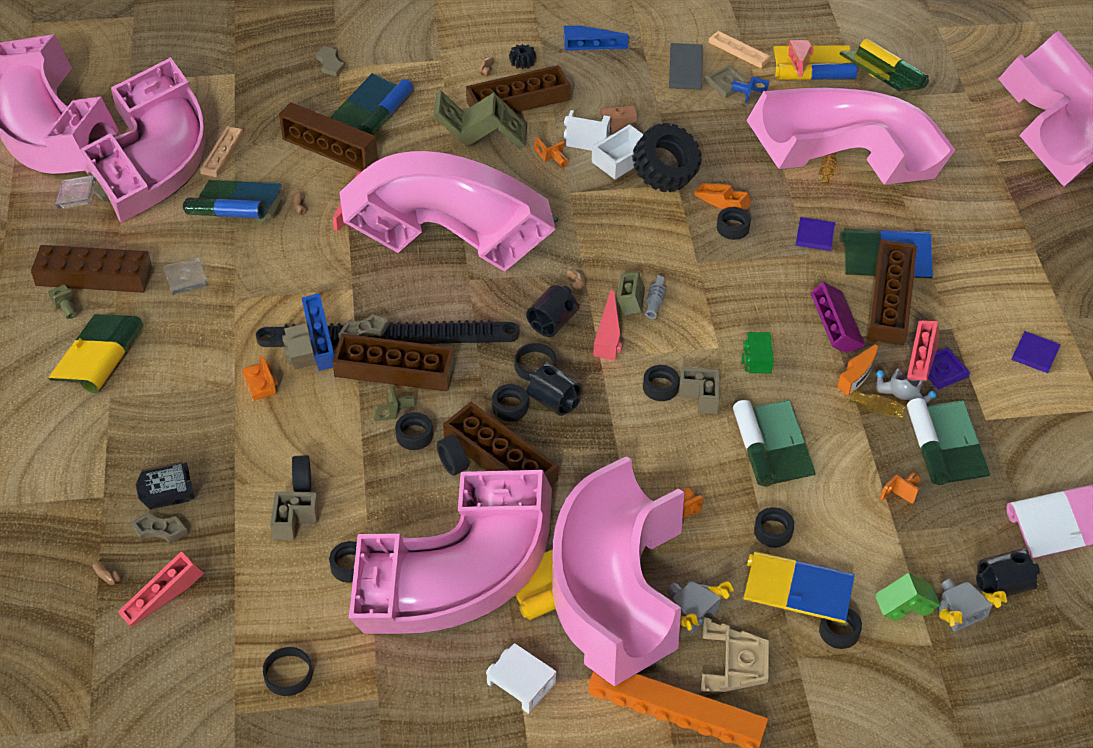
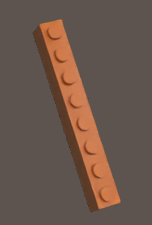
[588,671,768,748]

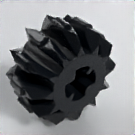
[509,44,536,70]

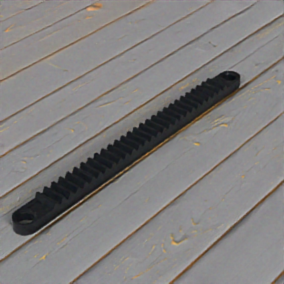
[256,320,519,347]

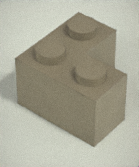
[282,323,316,369]
[679,367,719,414]
[270,492,319,540]

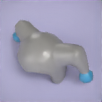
[876,368,936,404]

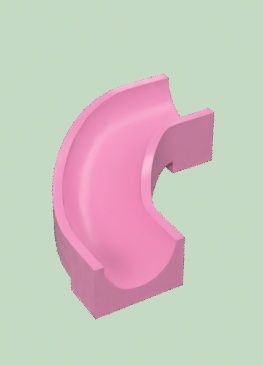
[998,31,1093,187]
[0,34,119,174]
[79,57,206,223]
[747,88,955,185]
[339,151,556,272]
[552,456,684,686]
[349,470,552,634]

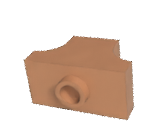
[601,106,637,134]

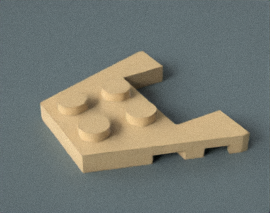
[701,618,769,696]

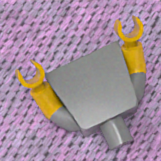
[939,579,1007,632]
[667,581,734,634]

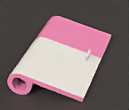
[1006,484,1093,559]

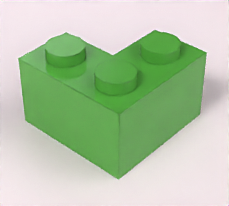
[875,573,941,621]

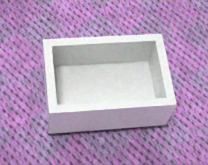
[592,124,643,179]

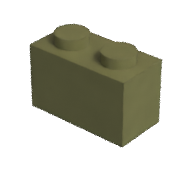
[617,271,645,315]

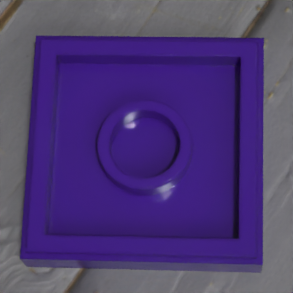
[795,217,835,251]
[1012,331,1061,373]
[928,347,970,390]

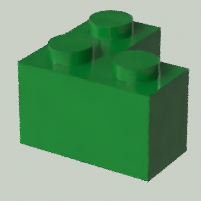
[741,332,774,374]

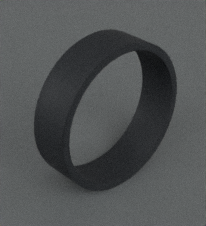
[514,343,556,381]
[263,647,313,696]

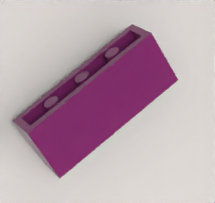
[810,282,865,352]

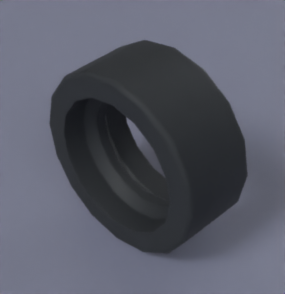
[716,207,751,240]
[643,365,680,401]
[492,384,529,421]
[395,412,433,450]
[436,435,469,476]
[292,455,311,492]
[754,507,794,548]
[329,541,357,583]
[819,608,862,649]

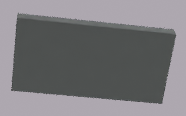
[669,43,702,90]

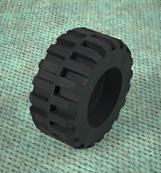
[632,123,702,192]

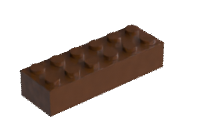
[466,65,571,113]
[279,102,378,172]
[866,239,917,345]
[31,245,152,293]
[333,334,455,392]
[443,402,559,486]

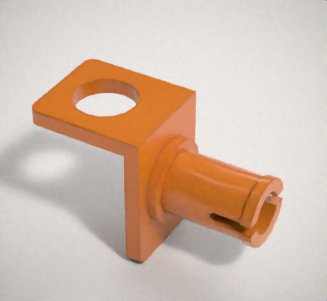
[534,138,569,168]
[880,473,921,504]

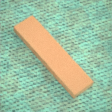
[709,31,771,68]
[200,126,243,177]

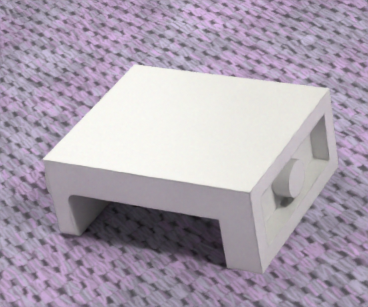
[564,110,610,151]
[486,643,556,713]

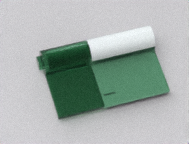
[907,398,990,485]
[733,400,816,487]

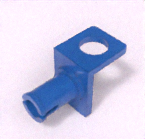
[731,76,770,103]

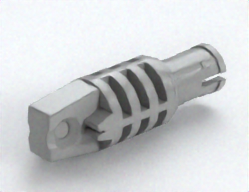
[645,275,666,319]

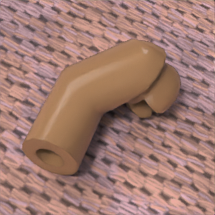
[479,56,494,76]
[291,192,306,216]
[567,269,585,291]
[93,561,121,585]

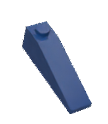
[563,25,629,50]
[301,293,335,371]

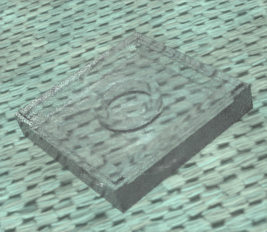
[55,175,97,209]
[163,257,208,295]

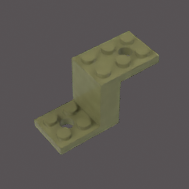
[433,91,526,149]

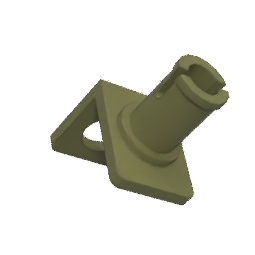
[48,285,77,319]
[374,387,415,421]

